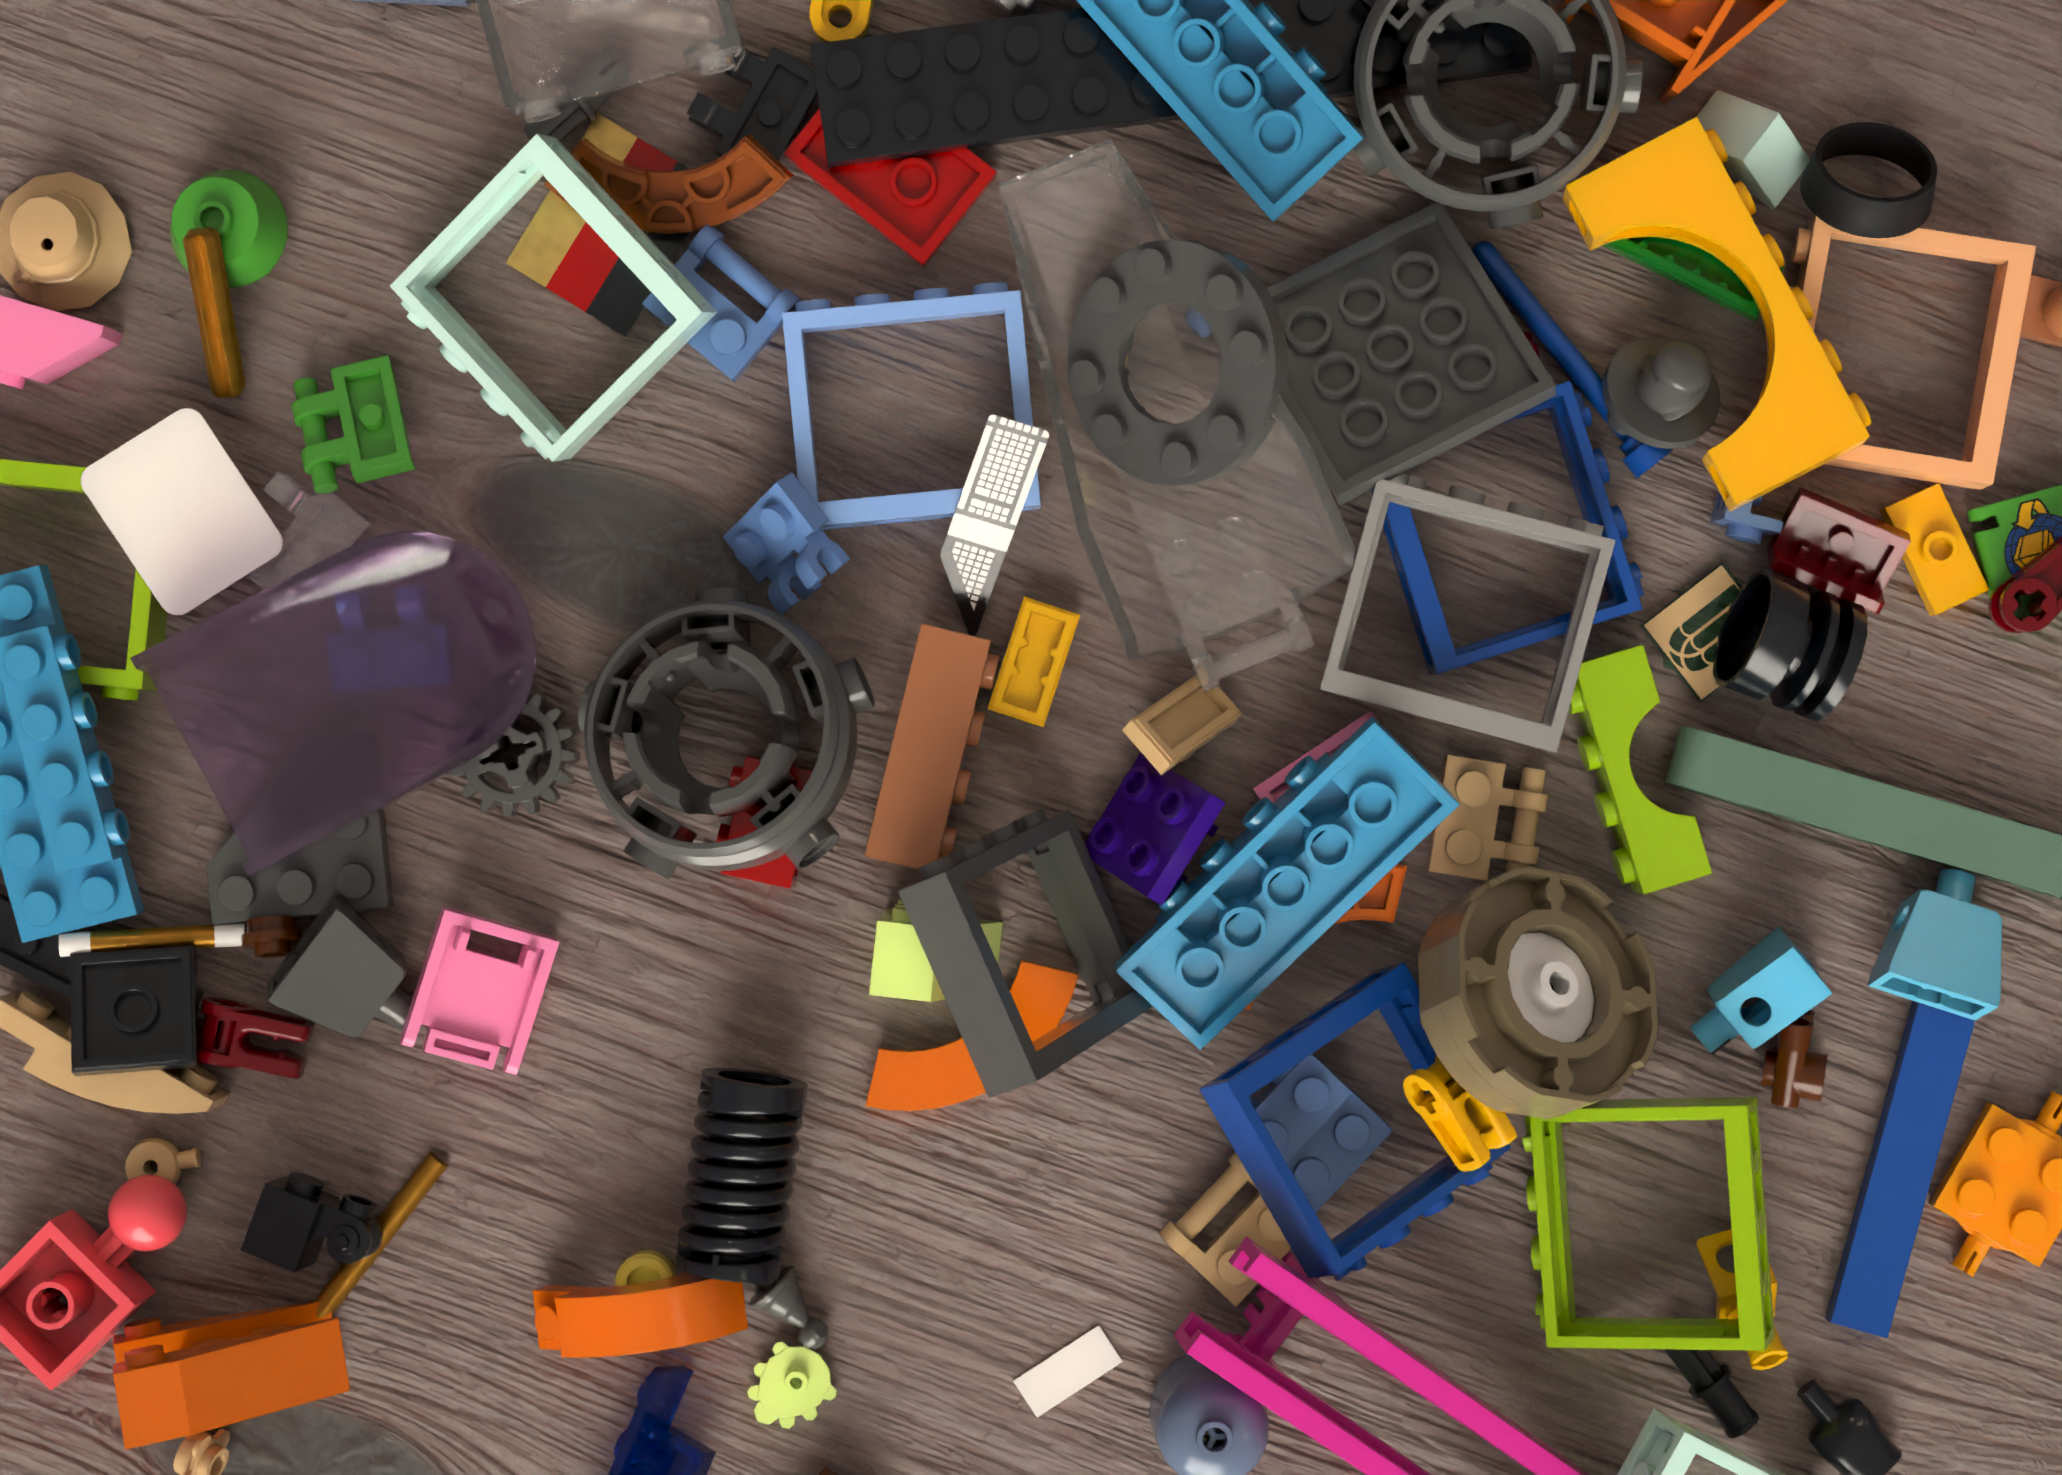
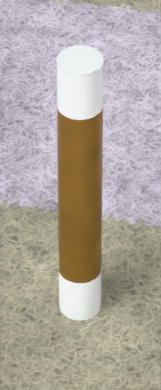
[59,922,245,957]

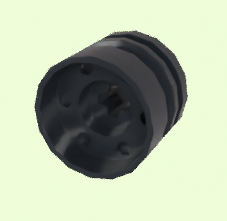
[1713,569,1868,721]

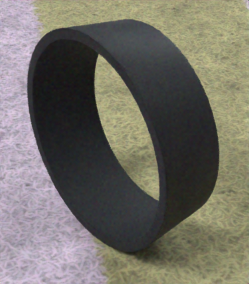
[1800,122,1937,238]

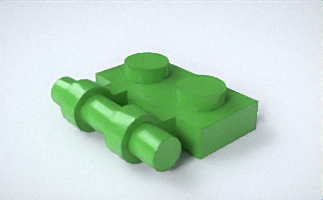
[291,355,416,494]

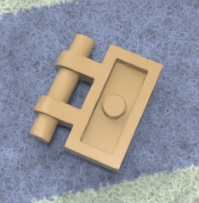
[1426,754,1548,881]

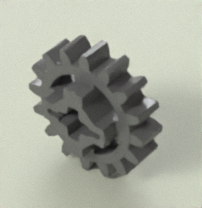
[446,688,580,817]

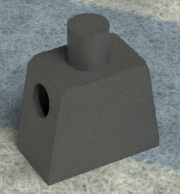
[267,893,413,1038]

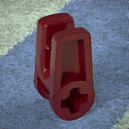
[1988,536,2062,633]
[199,997,315,1079]

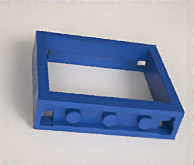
[1371,381,1644,675]
[1200,962,1511,1281]

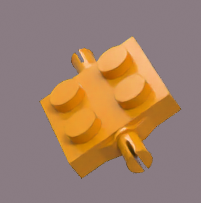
[1928,1091,2062,1277]

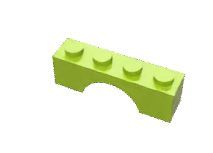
[1568,644,1713,894]

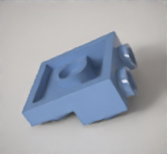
[1249,1054,1393,1213]

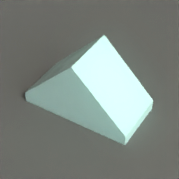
[1696,90,1810,210]

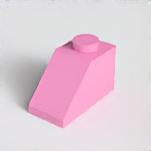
[0,295,123,390]

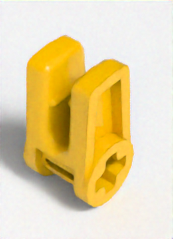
[1403,1055,1517,1172]

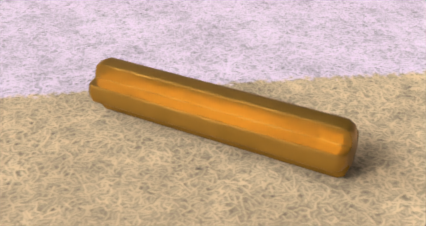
[183,227,246,398]

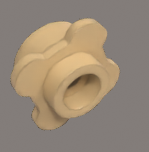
[173,1428,230,1475]

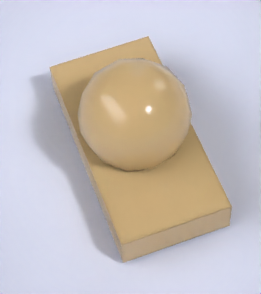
[1122,670,1243,775]

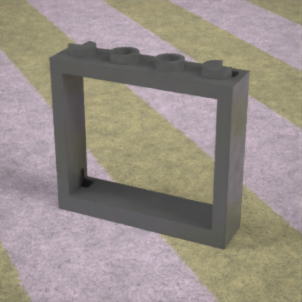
[898,809,1153,1098]

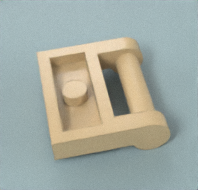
[1158,1152,1291,1307]

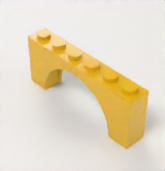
[1563,117,1871,512]

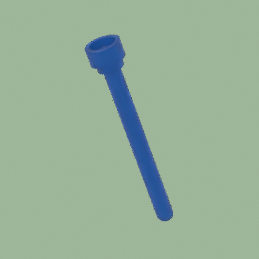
[1472,241,1673,478]

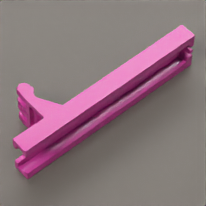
[1173,1236,1590,1475]

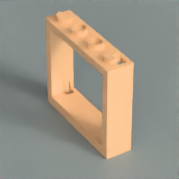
[1789,215,2036,490]

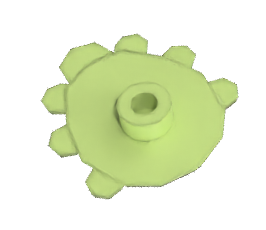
[747,1342,837,1429]

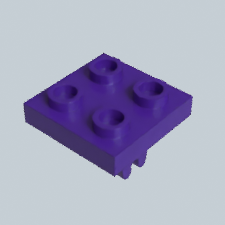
[1085,752,1225,905]

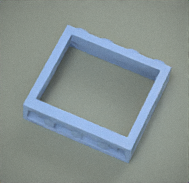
[782,282,1041,530]

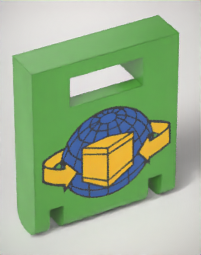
[1966,484,2062,617]

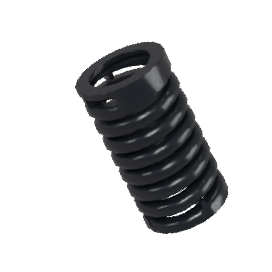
[674,1068,808,1283]

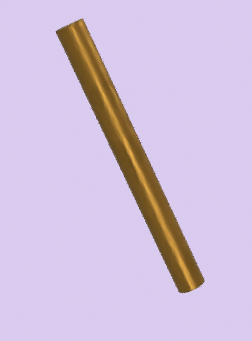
[313,1151,449,1318]

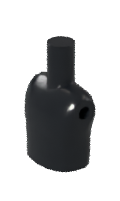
[1797,1380,1902,1475]

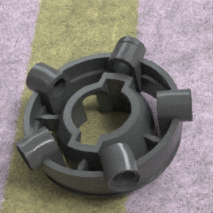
[1353,0,1643,229]
[578,587,875,880]

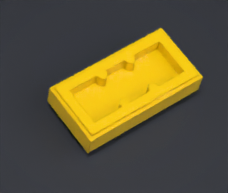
[1880,483,1989,616]
[987,596,1080,728]

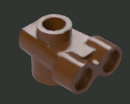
[1761,1010,1827,1108]

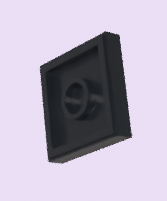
[70,946,199,1076]

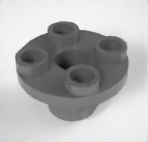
[1602,337,1720,450]

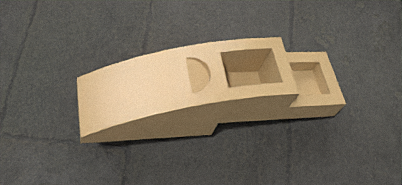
[0,991,230,1114]

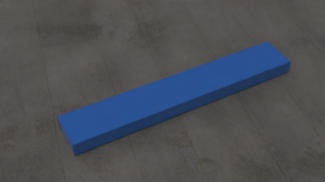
[1825,1001,1975,1338]

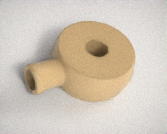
[125,1138,202,1184]

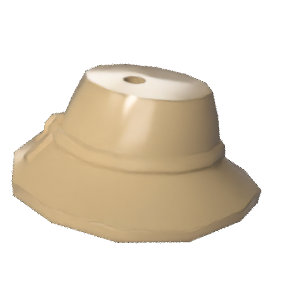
[0,171,132,312]

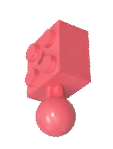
[0,1175,187,1391]

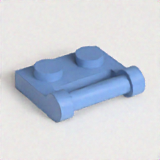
[642,224,801,383]

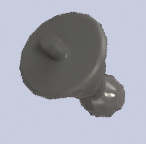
[749,1265,828,1350]

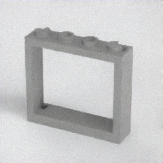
[1320,474,1616,753]

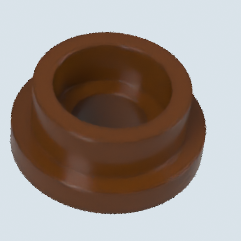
[241,915,302,958]

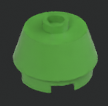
[170,170,288,288]

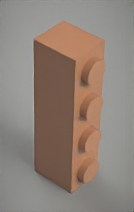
[864,623,1000,870]

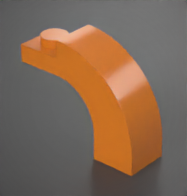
[532,1272,748,1358]

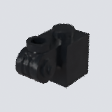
[241,1173,383,1272]

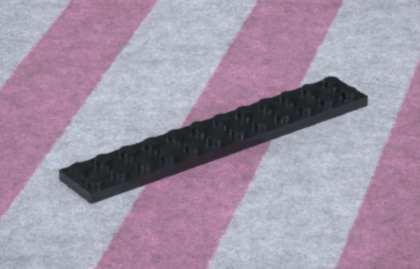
[810,0,1532,168]

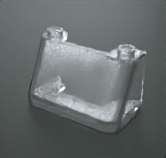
[476,0,744,123]

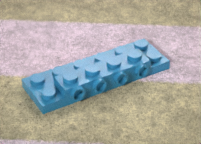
[1076,0,1365,221]
[0,564,145,943]
[1115,716,1460,1050]

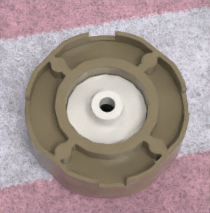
[1418,866,1658,1119]

